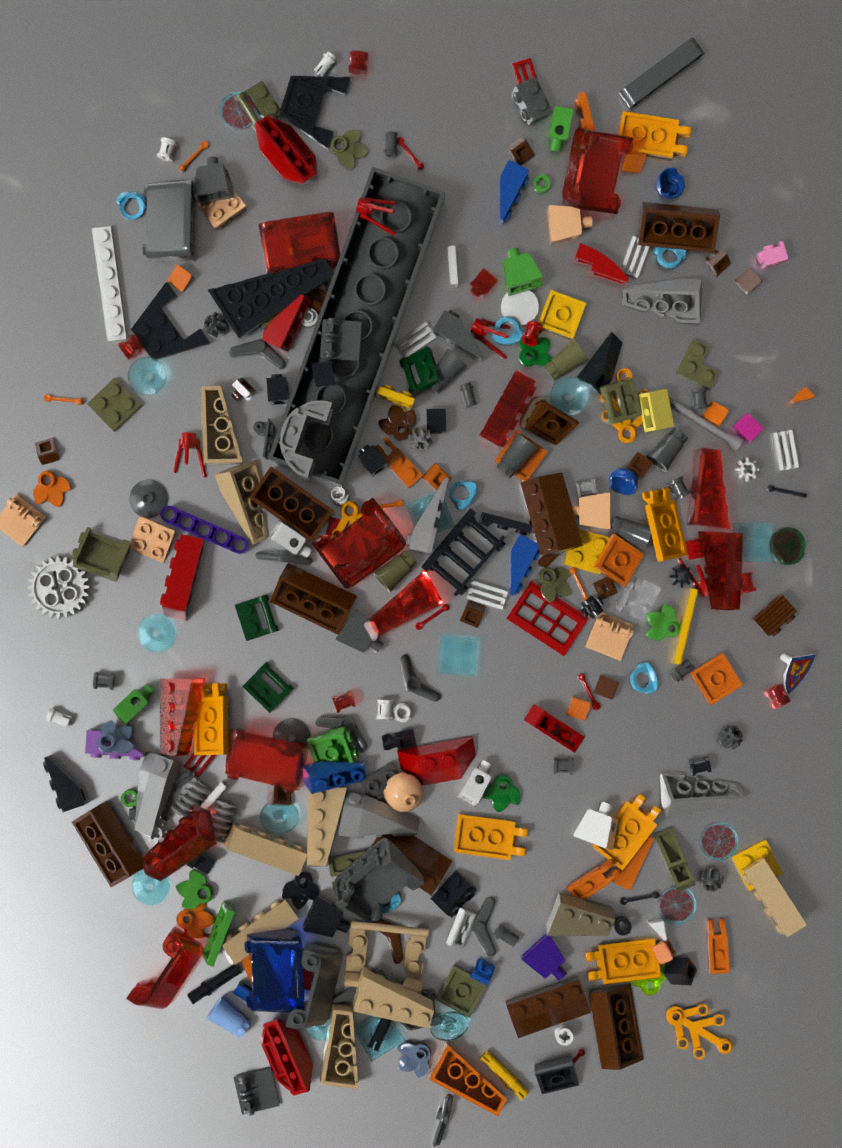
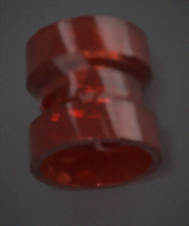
[348,51,368,75]
[117,334,144,360]
[765,684,791,709]

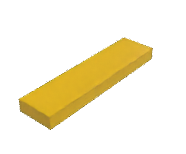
[671,588,698,665]

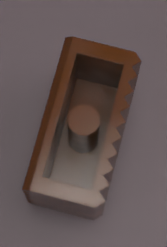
[751,594,797,637]

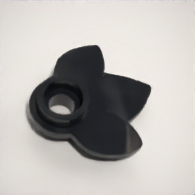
[281,872,319,910]

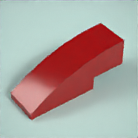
[574,243,629,286]

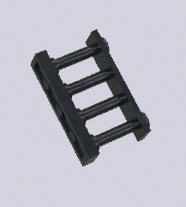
[421,508,506,596]

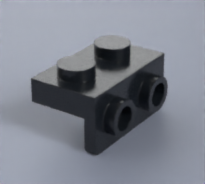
[430,870,477,918]

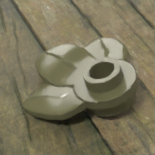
[330,130,368,168]
[538,567,571,603]

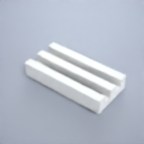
[621,236,649,279]
[447,246,458,287]
[394,322,437,357]
[772,430,799,471]
[466,580,508,610]
[196,781,228,816]
[446,908,477,949]

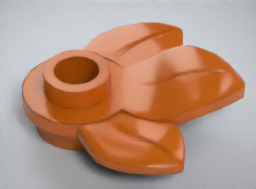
[33,471,71,507]
[176,903,215,938]

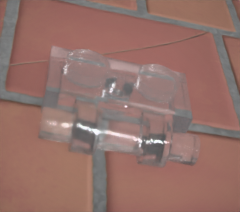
[615,575,661,623]

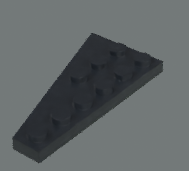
[208,258,334,339]

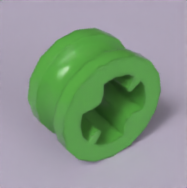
[533,175,550,193]
[121,789,138,807]

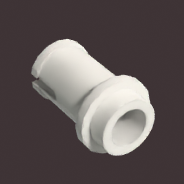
[314,52,337,77]
[45,708,72,728]

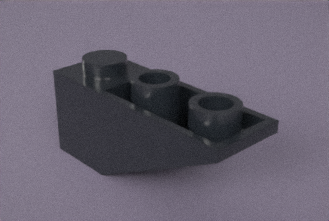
[577,332,623,395]
[43,756,88,812]

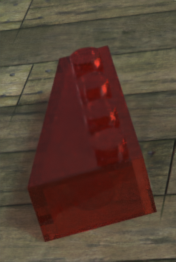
[478,370,537,450]
[687,448,730,529]
[698,531,743,611]
[364,570,444,641]
[160,678,205,756]
[142,804,217,881]

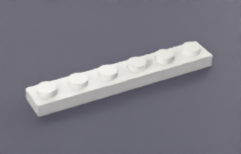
[92,226,128,342]

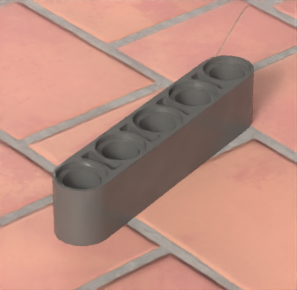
[619,37,705,109]

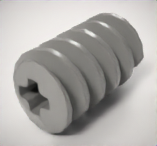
[170,776,212,819]
[203,800,239,843]

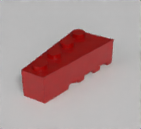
[160,534,205,621]

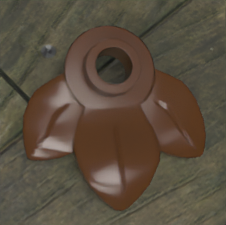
[378,405,417,440]

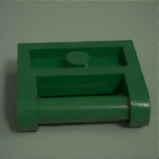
[399,346,442,396]
[235,594,279,641]
[242,662,294,713]

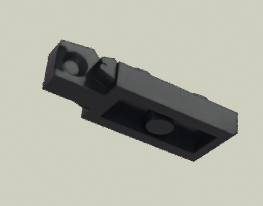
[479,512,533,535]

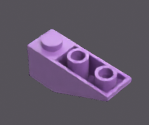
[85,729,146,760]

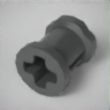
[690,388,709,410]
[667,476,691,501]
[93,672,115,690]
[553,758,574,775]

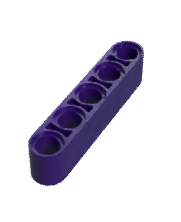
[160,506,249,554]

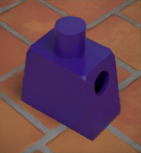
[520,932,567,981]

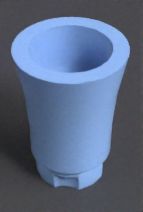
[206,997,251,1038]

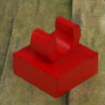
[685,538,708,560]

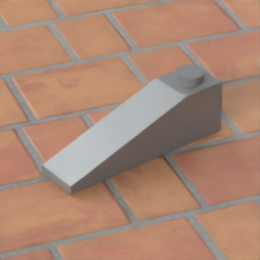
[622,278,702,324]
[406,478,449,554]
[134,752,181,837]
[660,772,744,817]
[338,792,420,839]

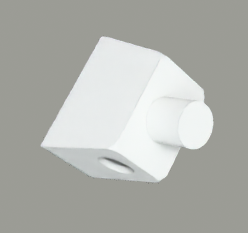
[268,521,313,558]
[457,760,493,806]
[574,802,618,851]

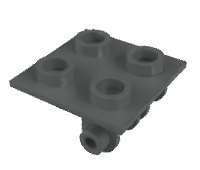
[320,318,362,361]
[253,418,275,460]
[359,762,399,804]
[233,1068,280,1116]

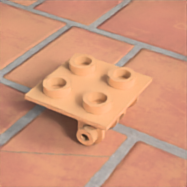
[196,188,246,230]
[0,493,46,547]
[131,516,176,563]
[585,613,635,661]

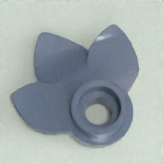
[98,720,134,754]
[397,1042,431,1078]

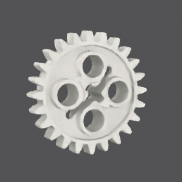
[27,556,91,619]

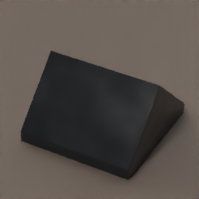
[534,1056,579,1094]

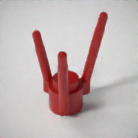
[356,197,396,236]
[471,318,510,359]
[173,432,206,478]
[678,552,717,597]

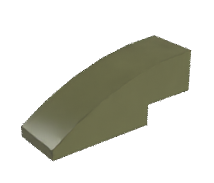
[654,827,695,892]

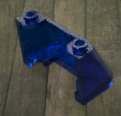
[244,928,304,1013]

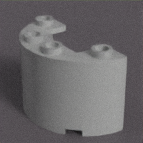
[280,401,334,482]

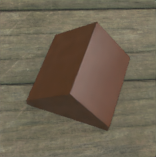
[525,401,579,445]

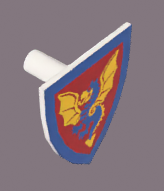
[780,653,816,694]

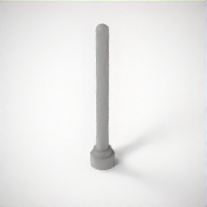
[669,396,744,451]

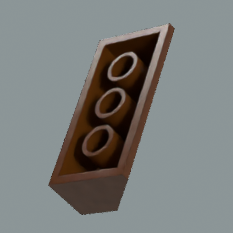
[638,202,720,253]
[249,466,335,542]
[520,472,583,557]
[270,563,357,635]
[71,800,146,887]
[369,834,452,896]
[505,976,591,1038]
[589,983,644,1070]

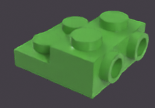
[307,726,359,763]

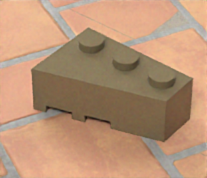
[546,892,615,936]

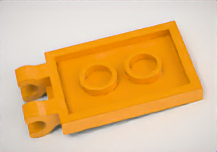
[616,111,692,159]
[642,487,688,562]
[194,683,228,756]
[592,794,662,871]
[454,814,529,860]
[585,938,661,985]

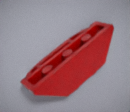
[255,115,317,184]
[397,736,476,786]
[261,1019,313,1096]

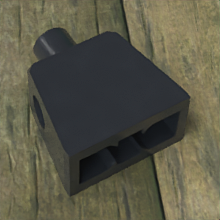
[302,893,351,937]

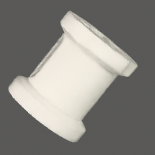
[156,137,178,161]
[376,700,394,720]
[555,1025,573,1046]

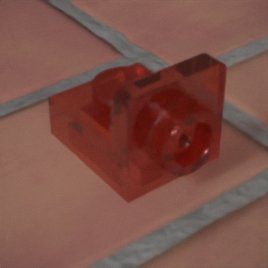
[469,268,498,299]

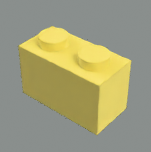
[638,389,674,432]

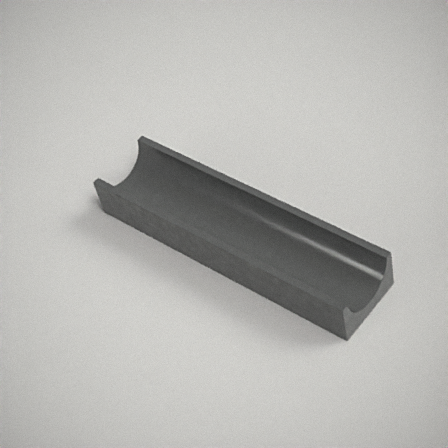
[268,166,445,487]

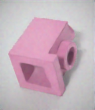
[757,241,788,269]

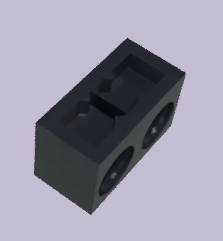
[266,374,289,405]
[358,445,387,477]

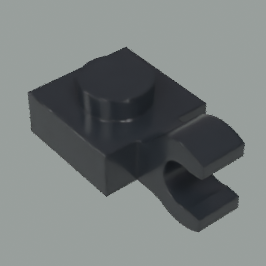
[381,729,417,750]

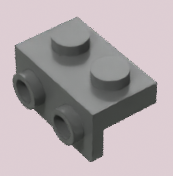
[512,77,553,125]

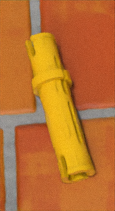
[480,1050,529,1100]

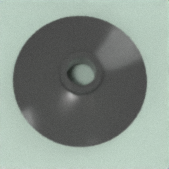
[129,480,168,518]
[272,719,311,757]

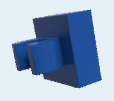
[470,959,495,986]

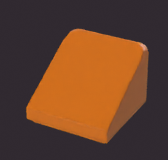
[622,149,646,173]
[167,264,194,293]
[790,387,816,404]
[702,401,730,427]
[422,463,452,490]
[567,697,591,721]
[652,938,676,964]

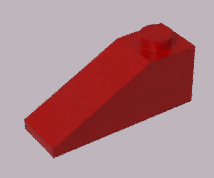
[262,294,312,352]
[524,704,585,753]

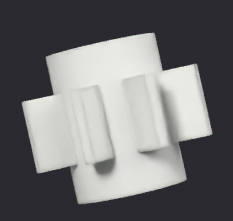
[734,458,759,482]
[144,823,169,845]

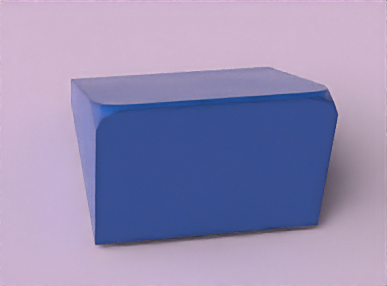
[233,981,255,1003]

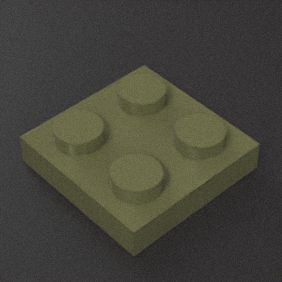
[87,377,142,432]
[436,965,486,1018]

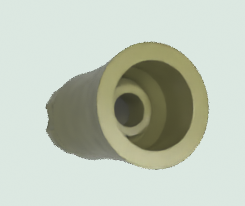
[544,339,589,380]
[373,550,417,593]

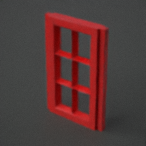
[506,580,589,656]

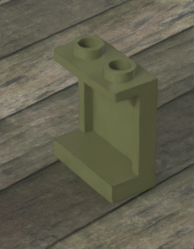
[71,527,131,582]

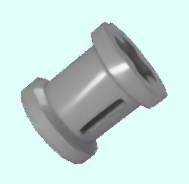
[575,478,597,498]

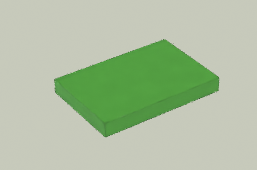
[202,901,235,967]

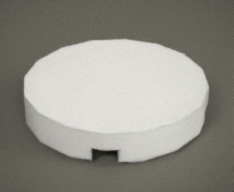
[501,290,539,326]

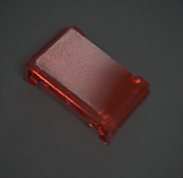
[562,127,633,214]
[258,212,341,274]
[311,498,406,588]
[224,727,309,793]
[126,926,203,1009]

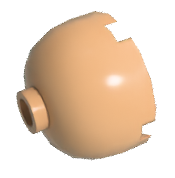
[383,772,423,812]

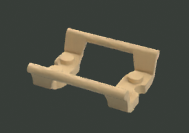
[344,921,429,994]

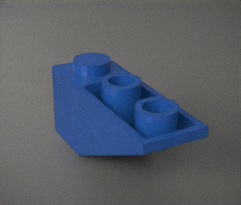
[499,160,530,224]
[510,534,540,596]
[303,761,366,794]

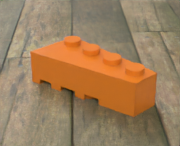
[428,1043,507,1116]

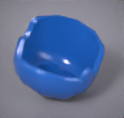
[656,168,685,199]
[609,468,638,495]

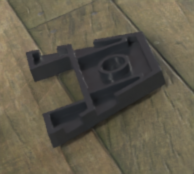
[279,76,350,149]
[131,282,211,361]

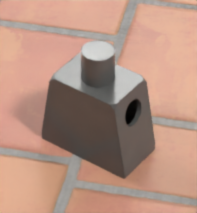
[193,156,234,204]
[336,609,384,653]

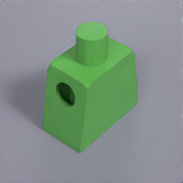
[548,106,574,152]
[503,248,543,296]
[113,684,154,726]

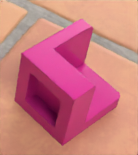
[732,413,763,443]

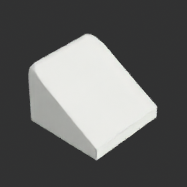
[648,919,668,941]

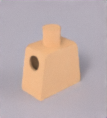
[548,205,592,245]
[572,493,610,530]

